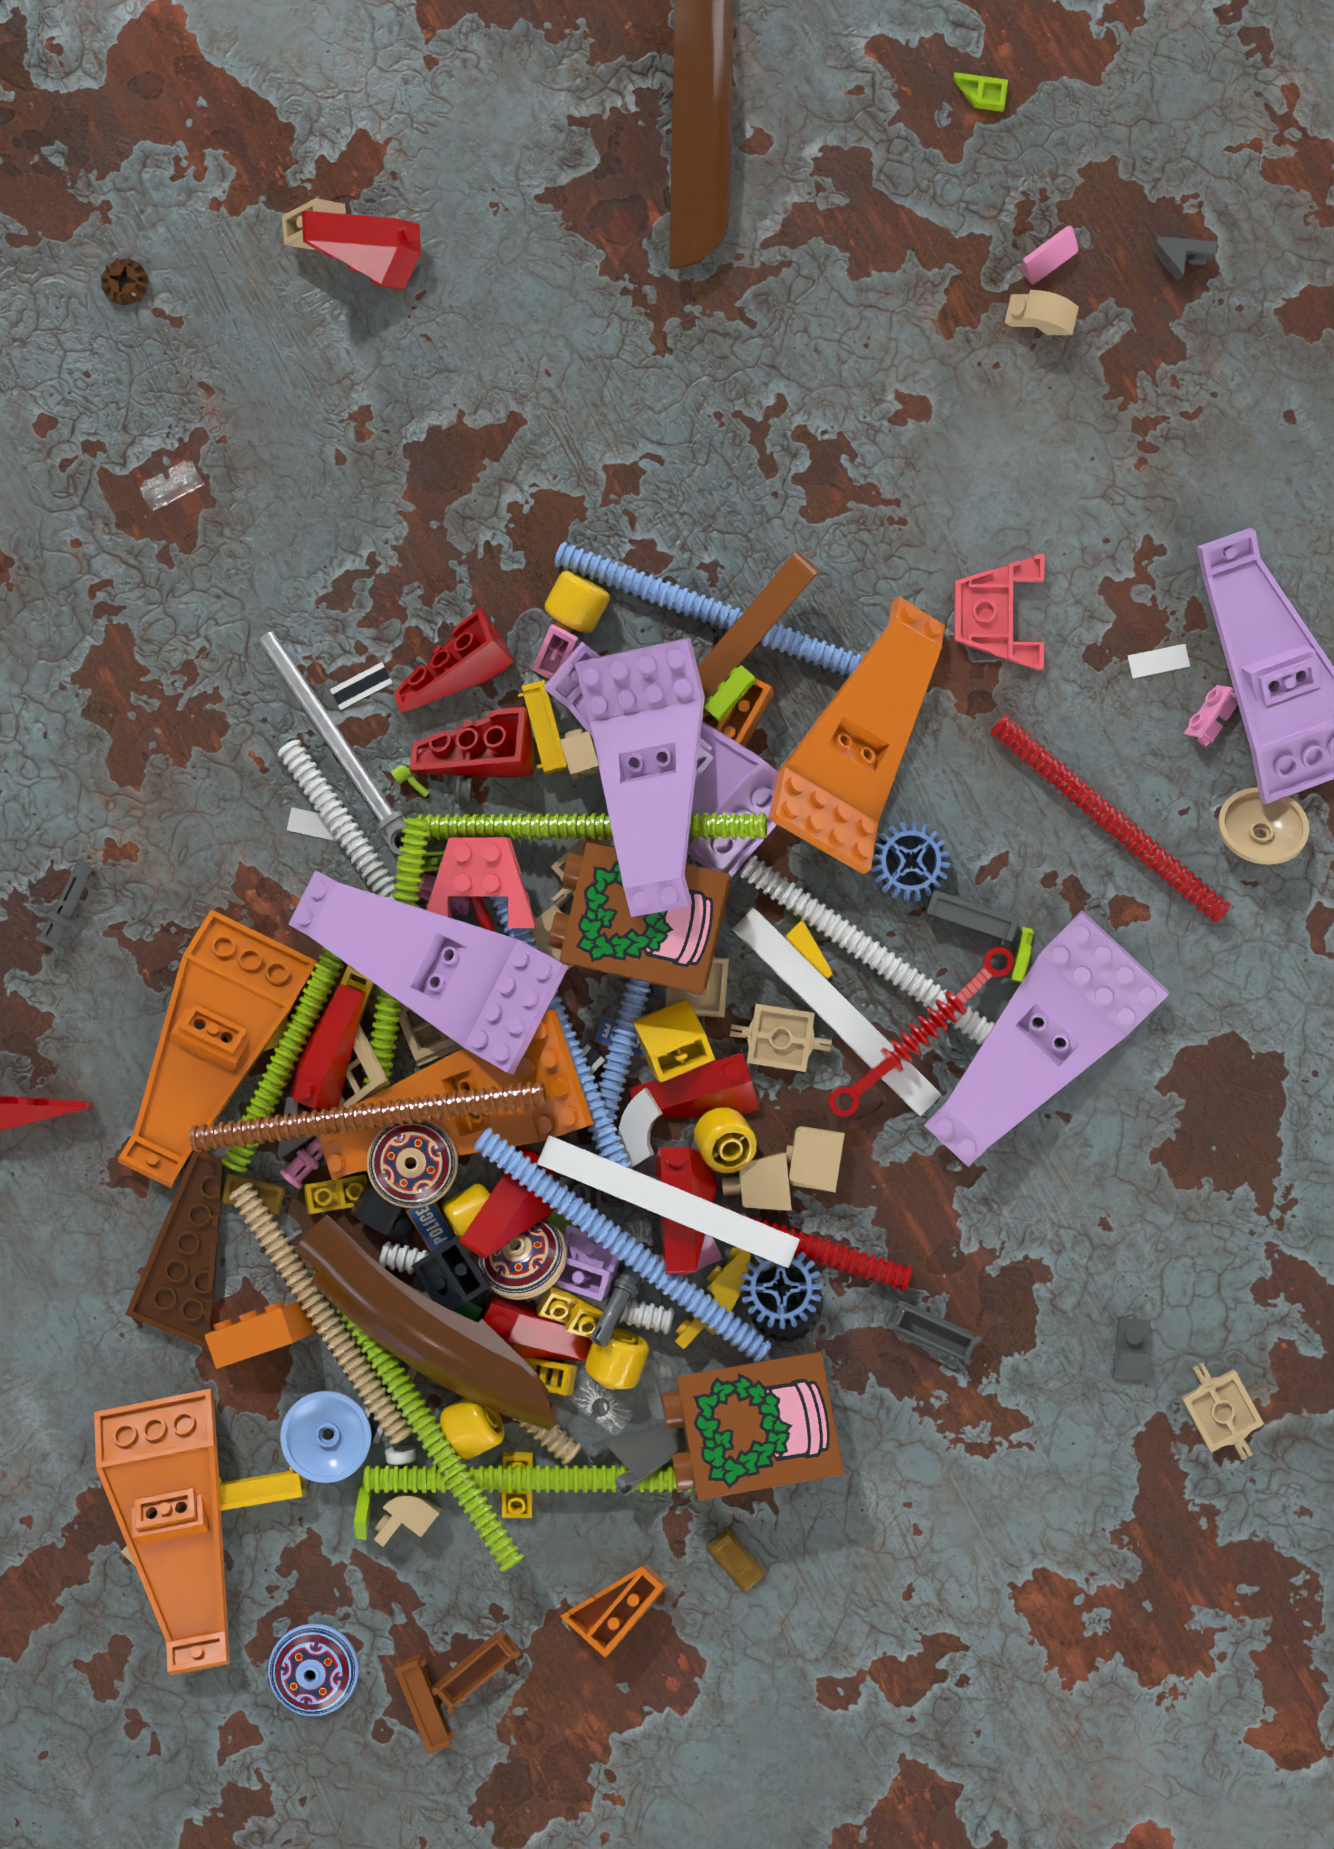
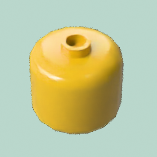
[544,571,610,633]
[694,1107,757,1173]
[442,1183,490,1251]
[585,1327,649,1390]
[440,1398,505,1460]

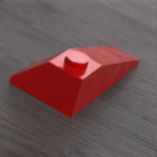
[301,211,421,290]
[393,608,513,713]
[409,707,535,778]
[290,984,366,1109]
[628,1052,760,1118]
[0,1095,93,1131]
[459,1146,557,1259]
[654,1147,717,1274]

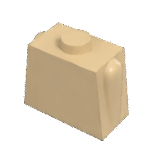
[786,1126,845,1193]

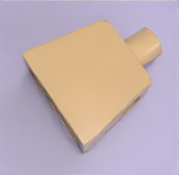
[722,1152,791,1211]

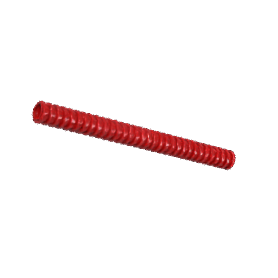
[990,714,1231,923]
[623,1200,912,1292]

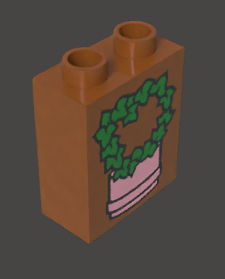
[548,842,731,996]
[661,1352,844,1501]

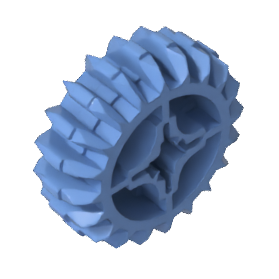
[870,821,951,902]
[740,1252,823,1329]

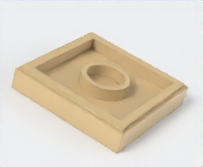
[666,957,729,1018]

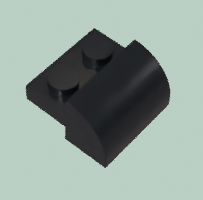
[350,1179,415,1244]
[411,1234,492,1311]

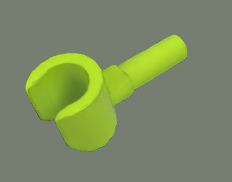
[391,765,430,798]

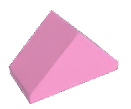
[532,624,580,679]

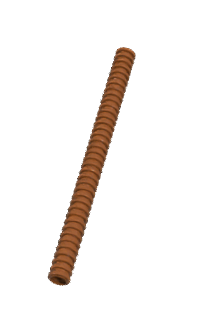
[189,1080,547,1152]

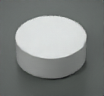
[385,1445,416,1465]

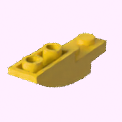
[675,1246,751,1349]

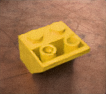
[632,998,715,1083]

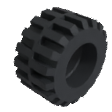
[747,1265,823,1343]

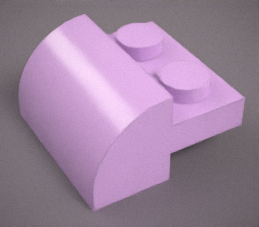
[553,1225,620,1301]

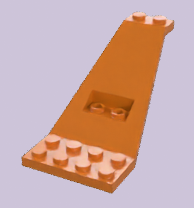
[769,596,945,875]
[118,910,318,1189]
[318,1009,594,1180]
[94,1389,230,1675]

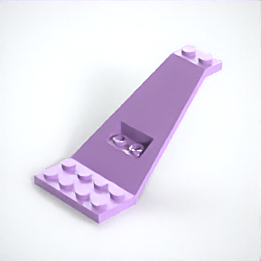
[1197,528,1334,804]
[575,638,705,917]
[544,642,778,877]
[289,870,569,1075]
[924,910,1170,1167]

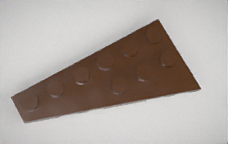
[125,1149,224,1349]

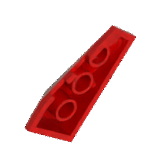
[478,1291,592,1361]

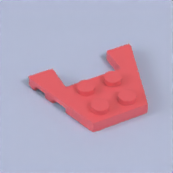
[954,554,1045,670]
[426,837,538,928]

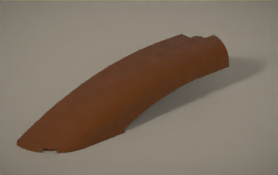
[669,0,734,269]
[296,1215,557,1430]

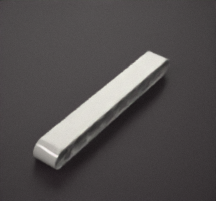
[732,908,941,1116]
[537,1135,800,1268]

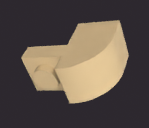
[1005,290,1079,335]
[374,1491,442,1547]

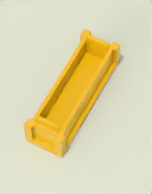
[518,680,568,775]
[219,1466,306,1511]

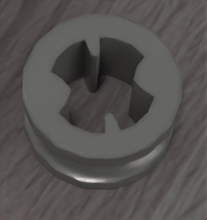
[455,776,473,804]

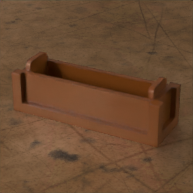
[431,1627,522,1714]
[394,1653,456,1755]

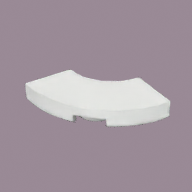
[618,1088,663,1169]

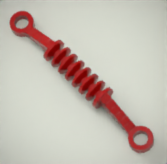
[828,947,1014,1117]

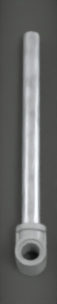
[258,631,406,856]

